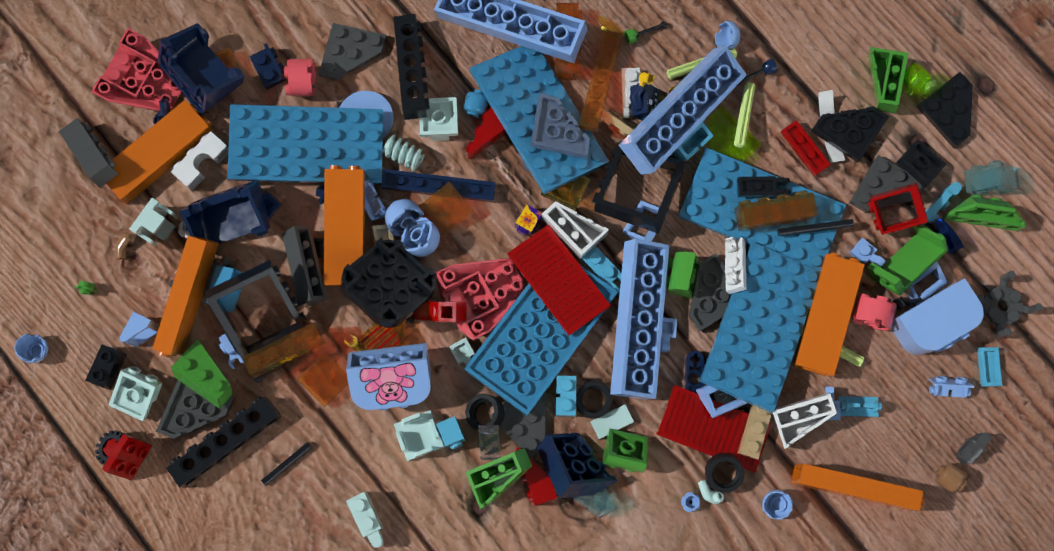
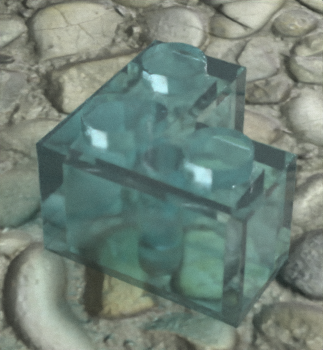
[964,160,1020,195]

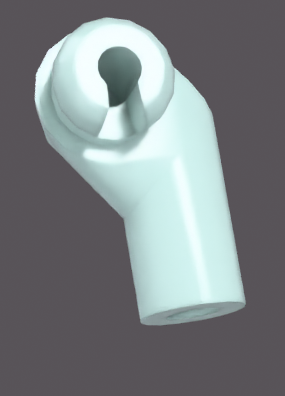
[697,479,724,504]

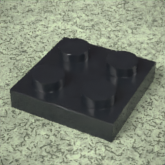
[896,139,946,187]

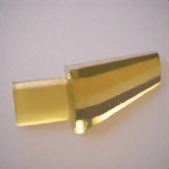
[597,15,624,38]

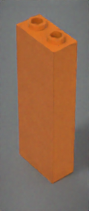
[106,100,213,205]
[324,165,365,285]
[152,236,219,357]
[793,253,865,378]
[791,464,925,511]

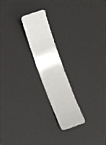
[819,90,845,162]

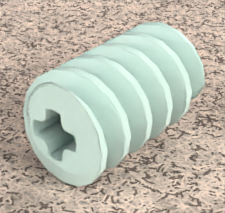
[382,134,425,172]

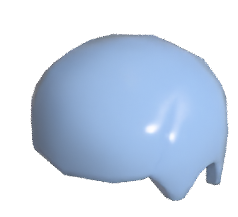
[715,20,740,49]
[14,334,49,363]
[762,489,793,519]

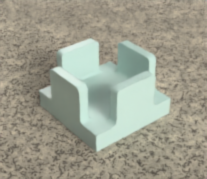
[419,97,459,141]
[129,198,178,247]
[394,410,444,461]

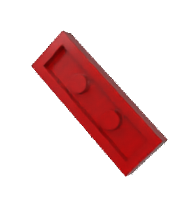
[780,120,831,177]

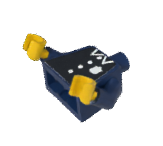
[629,72,675,121]

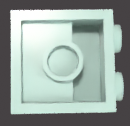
[109,366,162,421]

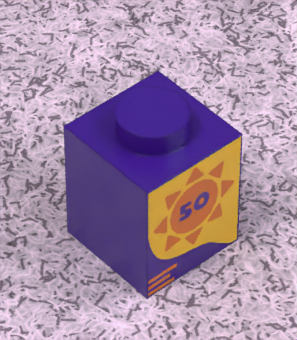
[515,204,542,236]

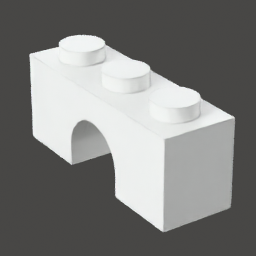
[171,131,229,191]

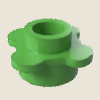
[74,281,97,295]

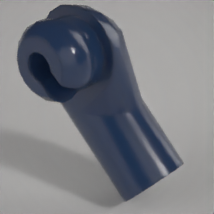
[153,99,171,124]

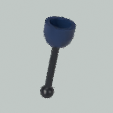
[737,58,778,86]

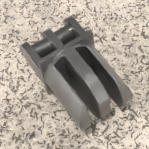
[956,432,991,464]

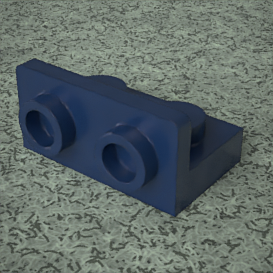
[249,43,286,90]

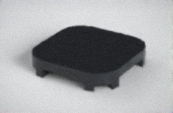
[341,238,436,328]

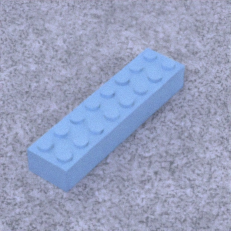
[434,0,588,63]
[619,46,746,175]
[610,238,669,400]

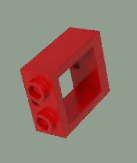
[868,183,928,235]

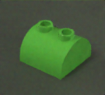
[666,252,700,299]
[603,429,648,473]

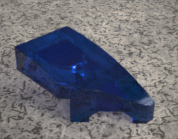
[935,218,964,254]

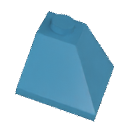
[205,265,243,313]

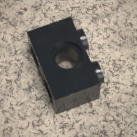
[85,344,127,390]

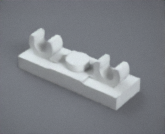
[725,237,747,294]

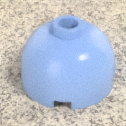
[385,199,424,237]
[401,217,440,257]

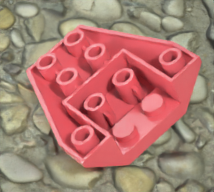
[91,28,182,111]
[435,258,526,340]

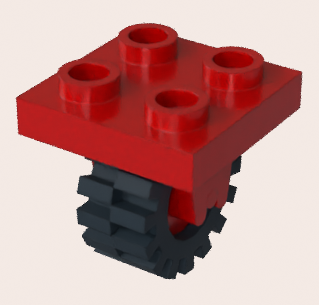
[95,430,152,480]

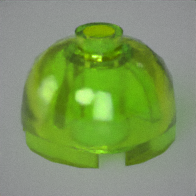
[903,61,941,98]

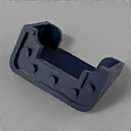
[158,23,244,113]
[179,180,270,244]

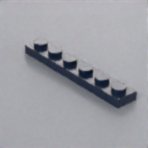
[381,169,496,202]

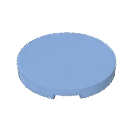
[339,91,394,139]

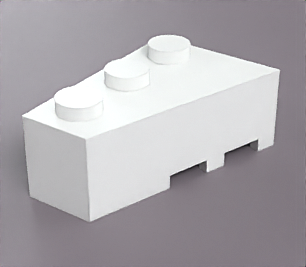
[541,201,609,260]
[773,392,837,449]

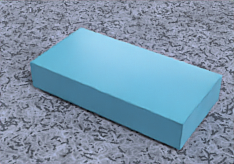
[977,347,1003,387]

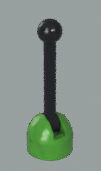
[624,21,667,45]

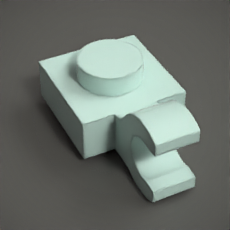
[449,337,475,365]

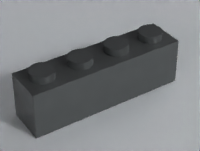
[59,118,118,188]
[282,226,327,307]

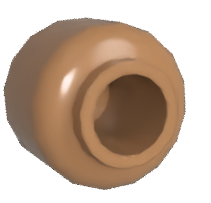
[935,463,968,492]

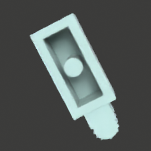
[346,492,384,548]

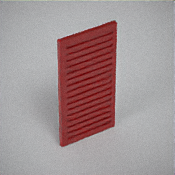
[507,225,611,336]
[656,385,772,473]

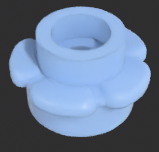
[681,492,700,512]

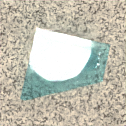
[571,488,617,518]

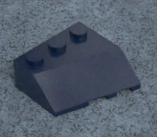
[537,433,618,498]

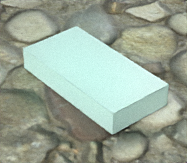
[590,405,634,439]

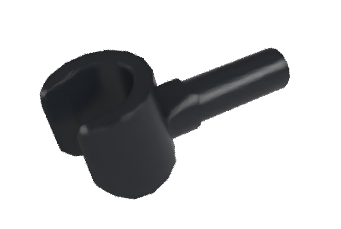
[893,296,922,309]

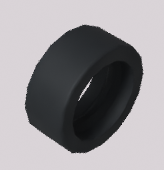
[576,381,612,419]
[465,393,505,432]
[705,453,744,493]

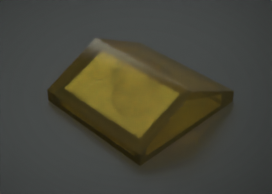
[541,176,591,211]

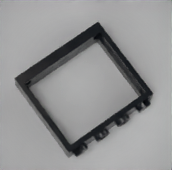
[592,141,686,234]
[205,260,308,361]

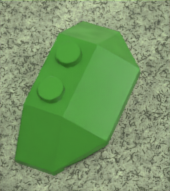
[943,195,1026,231]

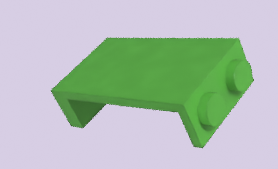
[867,225,948,296]

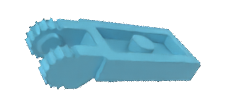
[920,182,962,226]
[581,246,621,296]

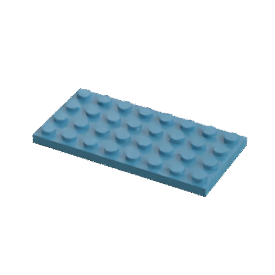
[470,46,609,194]
[227,104,383,184]
[678,148,846,271]
[699,242,820,413]
[464,264,618,416]

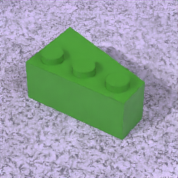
[868,47,909,113]
[171,339,233,409]
[465,448,532,510]

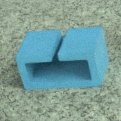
[672,122,713,161]
[556,376,576,417]
[436,416,466,450]

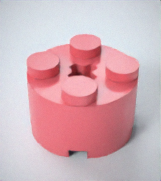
[284,59,316,97]
[852,293,897,331]

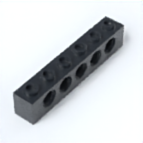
[393,14,430,120]
[166,397,282,488]

